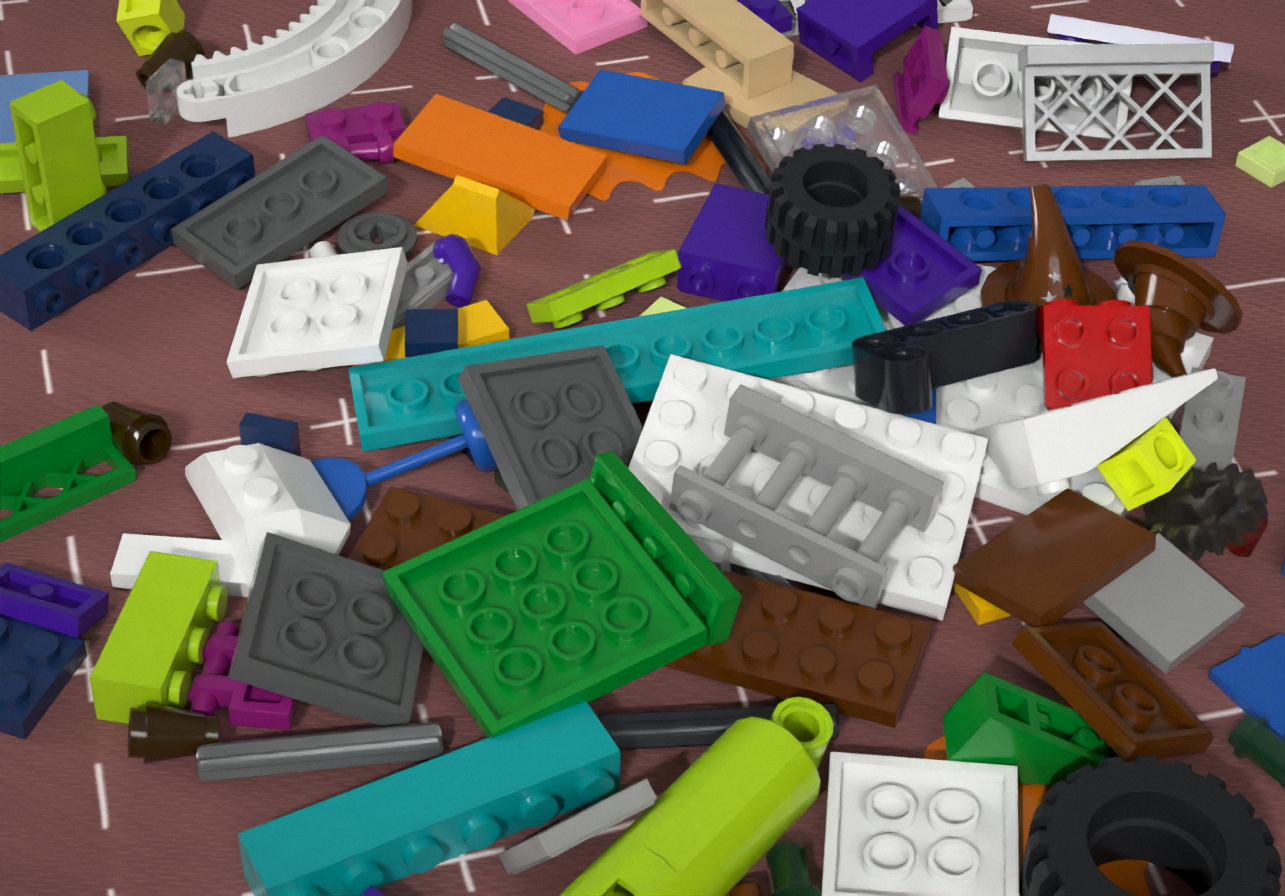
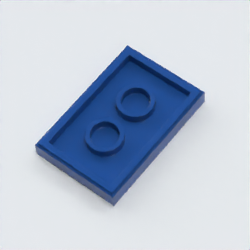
[558,69,726,164]

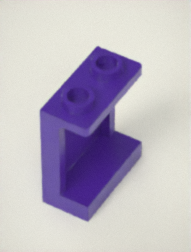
[796,0,938,83]
[677,183,788,302]

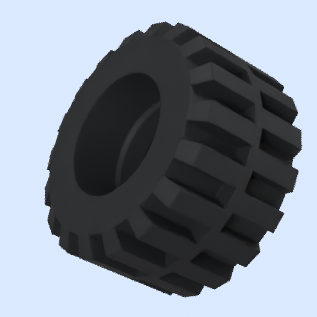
[765,144,901,278]

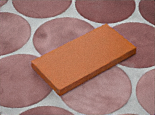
[393,94,608,221]

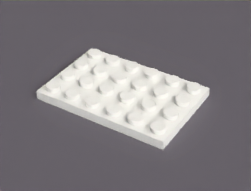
[628,354,989,621]

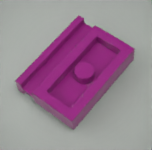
[893,26,950,135]

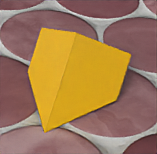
[413,175,536,255]

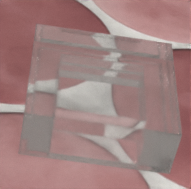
[145,58,187,125]

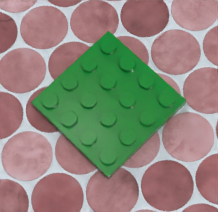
[382,478,708,738]

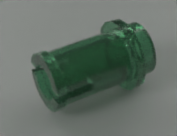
[1228,715,1285,789]
[766,842,821,896]

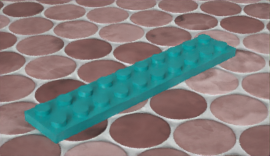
[348,277,887,452]

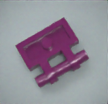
[305,102,406,164]
[188,622,299,731]

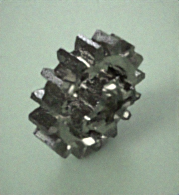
[1142,462,1269,560]

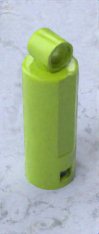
[559,697,833,896]

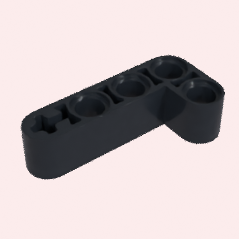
[852,301,1040,415]

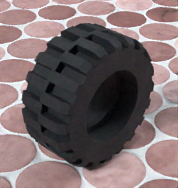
[1019,755,1282,896]

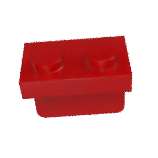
[1037,299,1152,411]

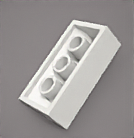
[939,27,1133,140]

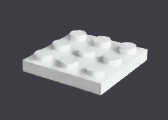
[226,247,408,378]
[821,752,1019,896]

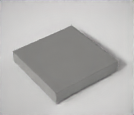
[1083,533,1245,674]
[498,778,657,875]

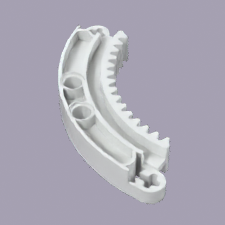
[176,0,412,137]

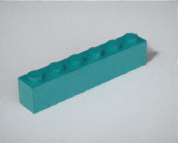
[238,701,620,896]

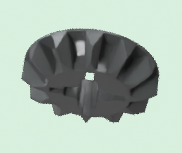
[337,212,417,257]

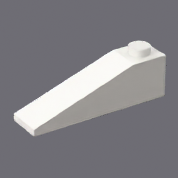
[974,368,1218,496]

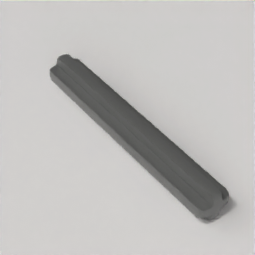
[442,23,581,114]
[196,722,443,781]

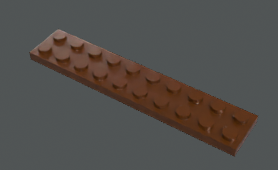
[348,486,931,728]

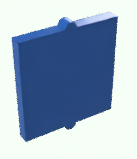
[1208,633,1285,744]

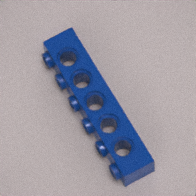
[919,185,1226,261]

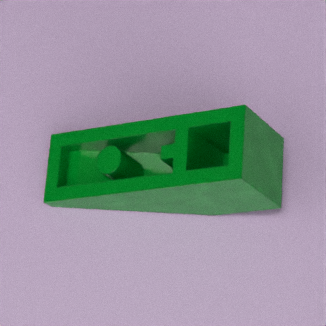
[943,672,1124,785]

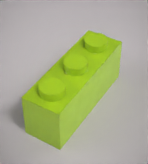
[9,80,107,232]
[89,551,228,724]

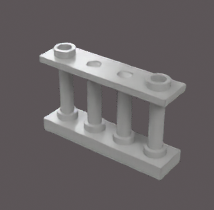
[669,384,944,609]

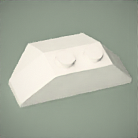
[185,443,351,588]

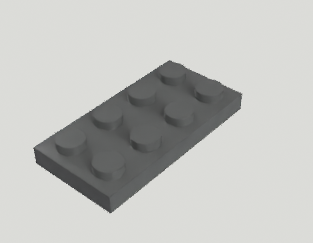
[171,135,388,290]

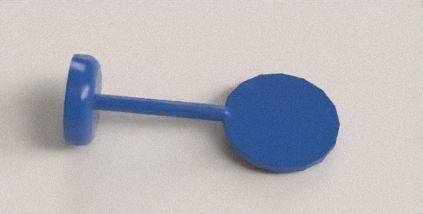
[311,398,498,522]

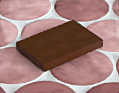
[953,489,1156,627]
[1012,621,1215,762]

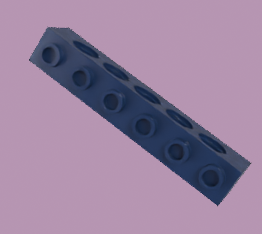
[0,131,255,331]

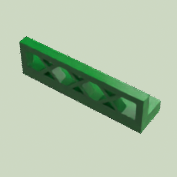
[0,404,137,543]

